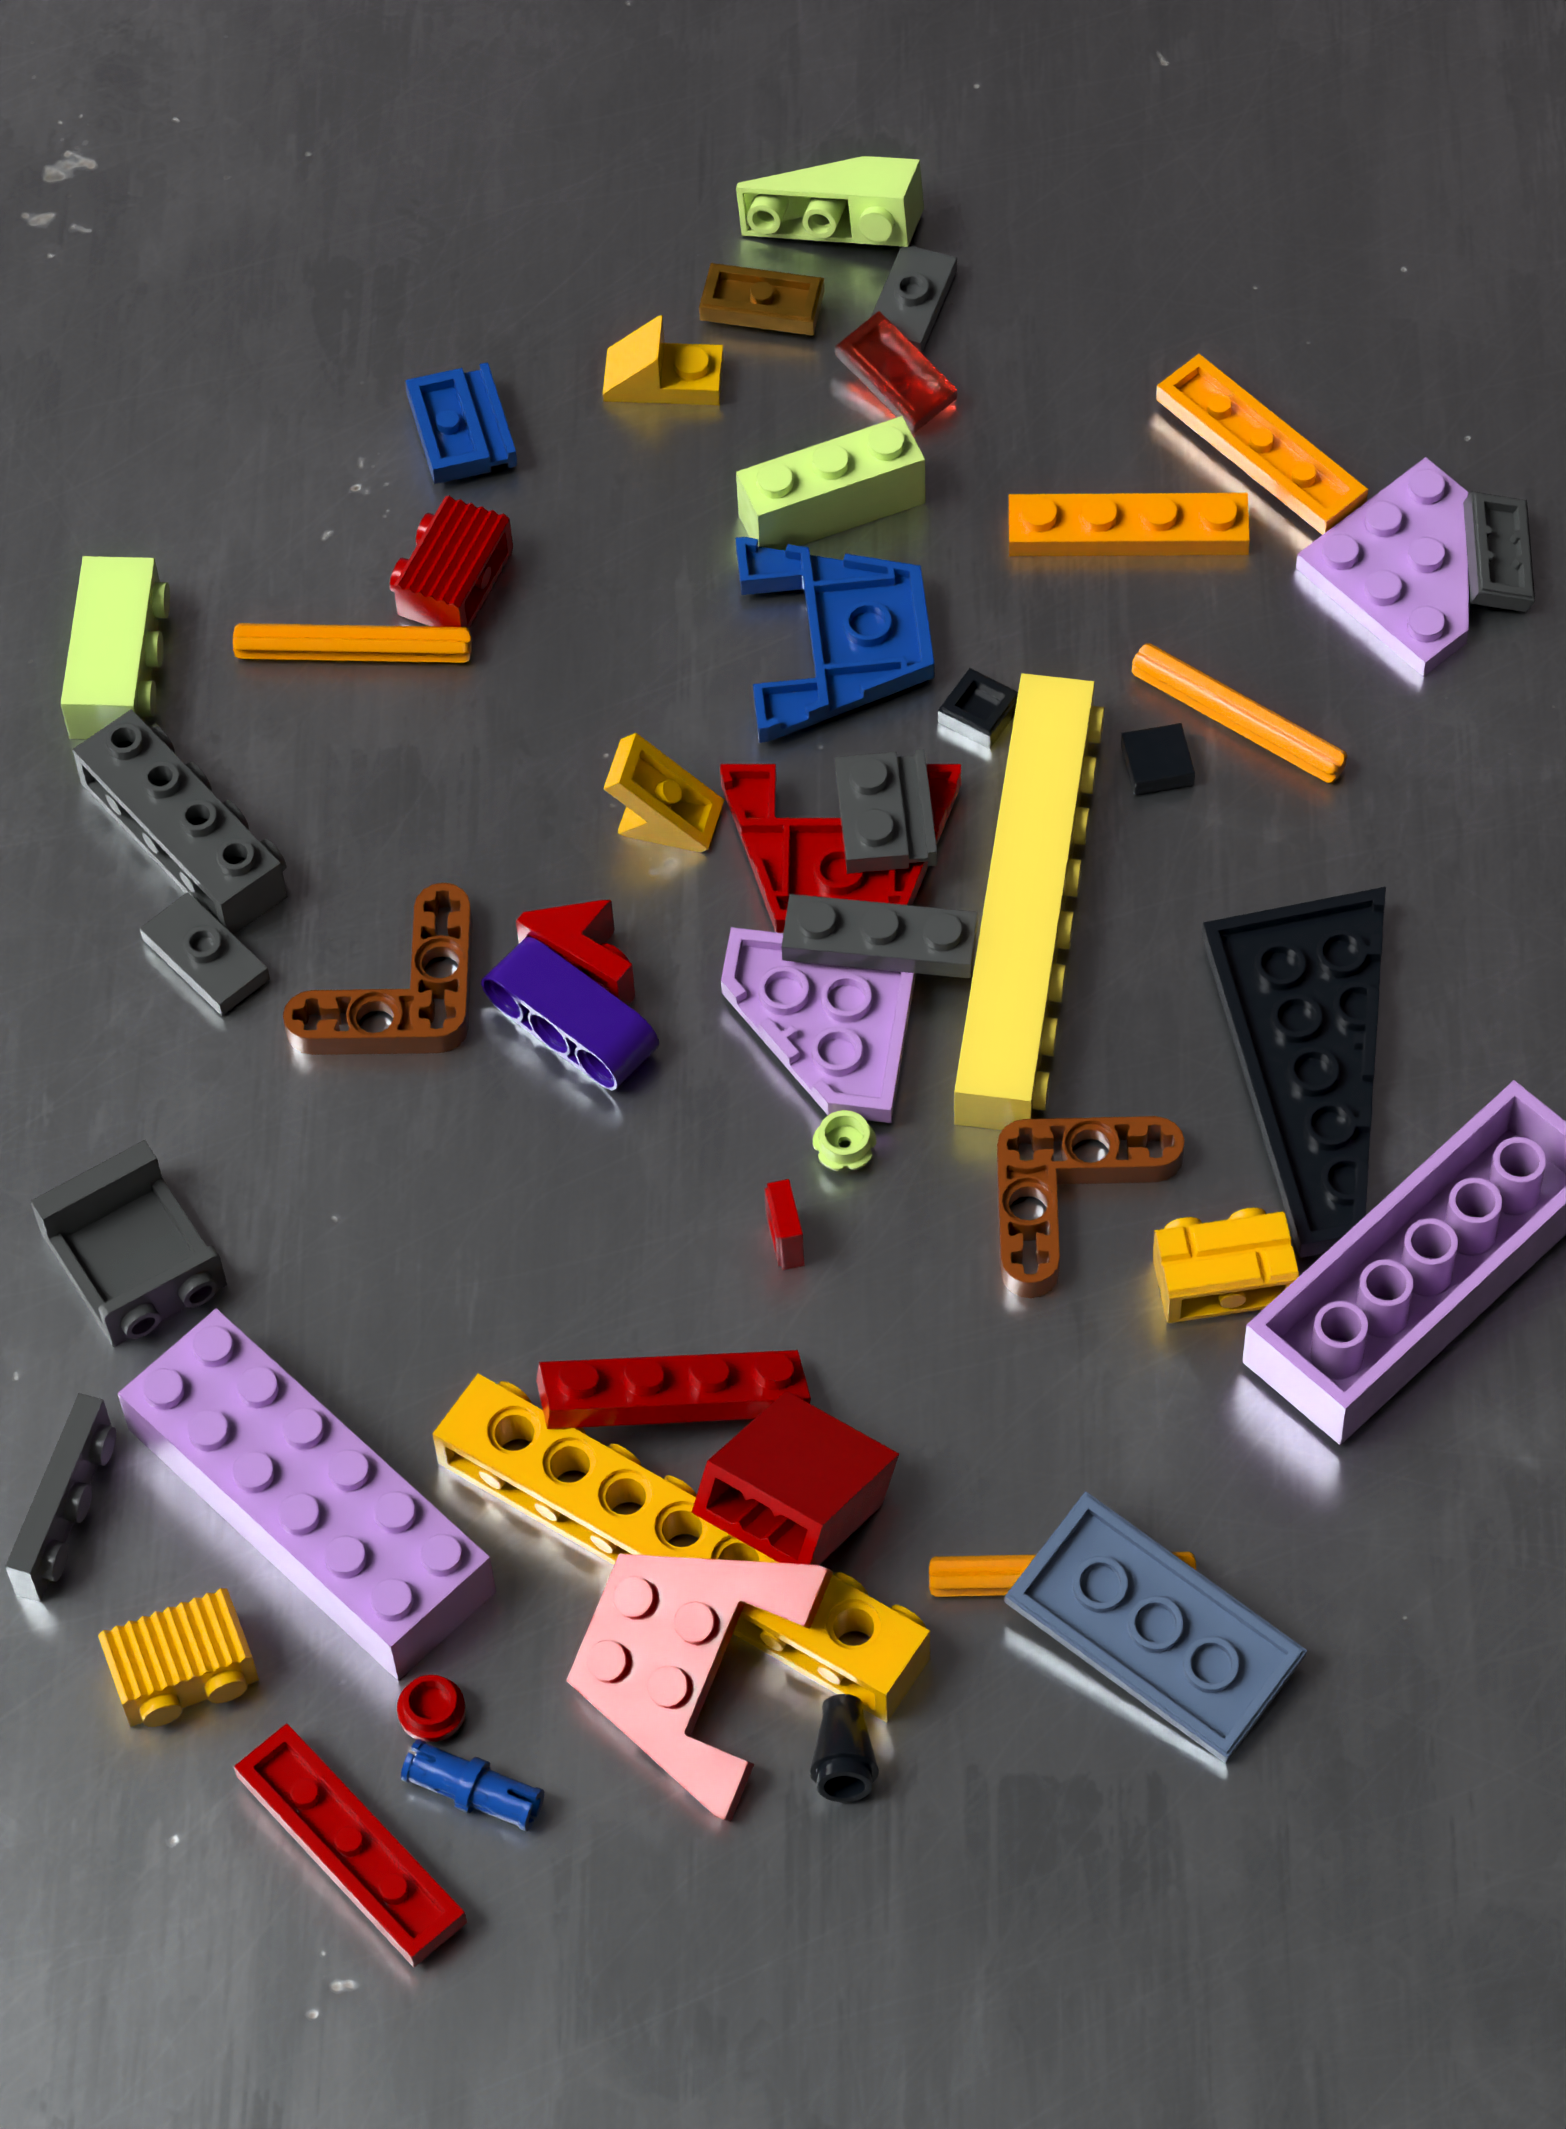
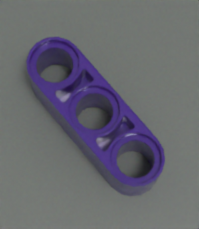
[481,937,660,1090]

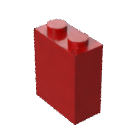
[691,1391,899,1565]

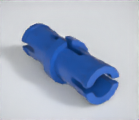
[401,1739,544,1831]

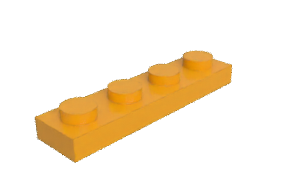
[1156,354,1368,535]
[1008,493,1250,556]

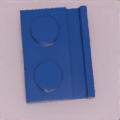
[405,362,517,484]

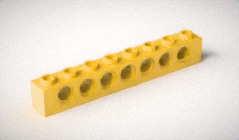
[432,1373,930,1723]

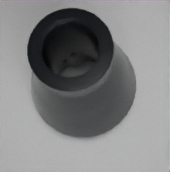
[810,1694,879,1802]

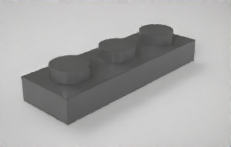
[781,894,978,979]
[5,1393,116,1602]

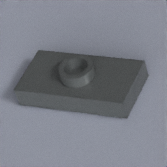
[865,245,957,356]
[1463,491,1535,612]
[140,892,270,1016]

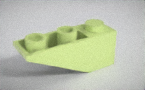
[736,156,924,247]

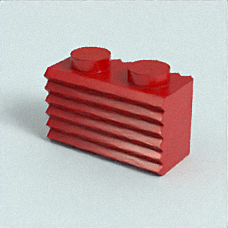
[390,495,513,628]

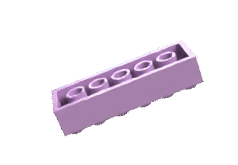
[1243,1080,1566,1445]
[117,1308,496,1681]

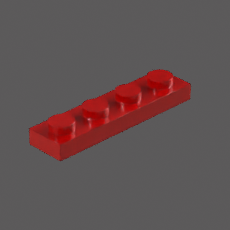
[536,1350,811,1429]
[234,1723,467,1967]

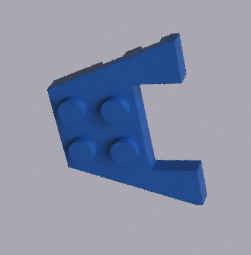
[735,537,935,743]

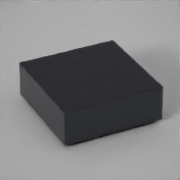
[938,668,1018,749]
[1121,723,1195,795]

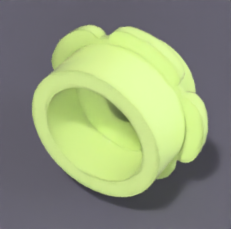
[813,1110,876,1171]

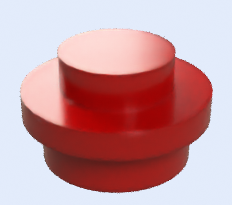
[397,1675,466,1742]

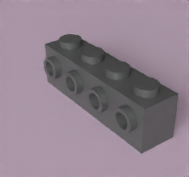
[72,709,287,935]

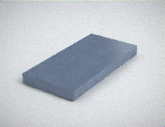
[1004,1491,1307,1764]

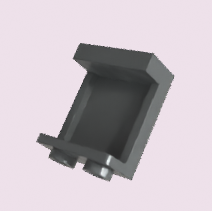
[31,1140,227,1347]

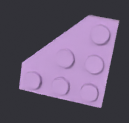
[1296,457,1469,677]
[721,927,916,1123]

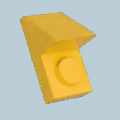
[603,315,724,406]
[603,733,724,852]

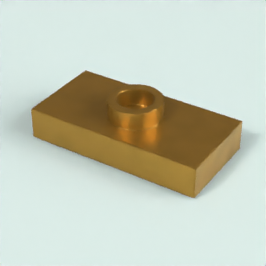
[699,263,825,336]

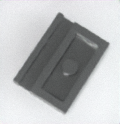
[835,749,937,874]

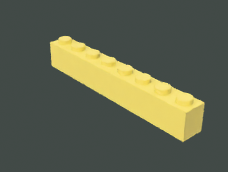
[954,673,1105,1130]

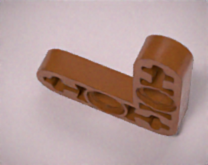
[283,883,473,1055]
[997,1116,1185,1299]

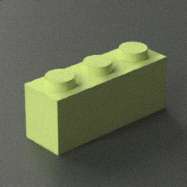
[736,416,926,551]
[61,556,170,740]

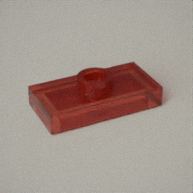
[835,311,957,434]

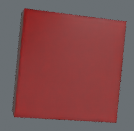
[764,1179,804,1270]

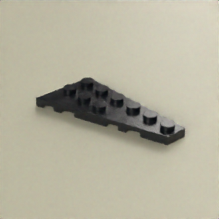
[1202,887,1386,1258]

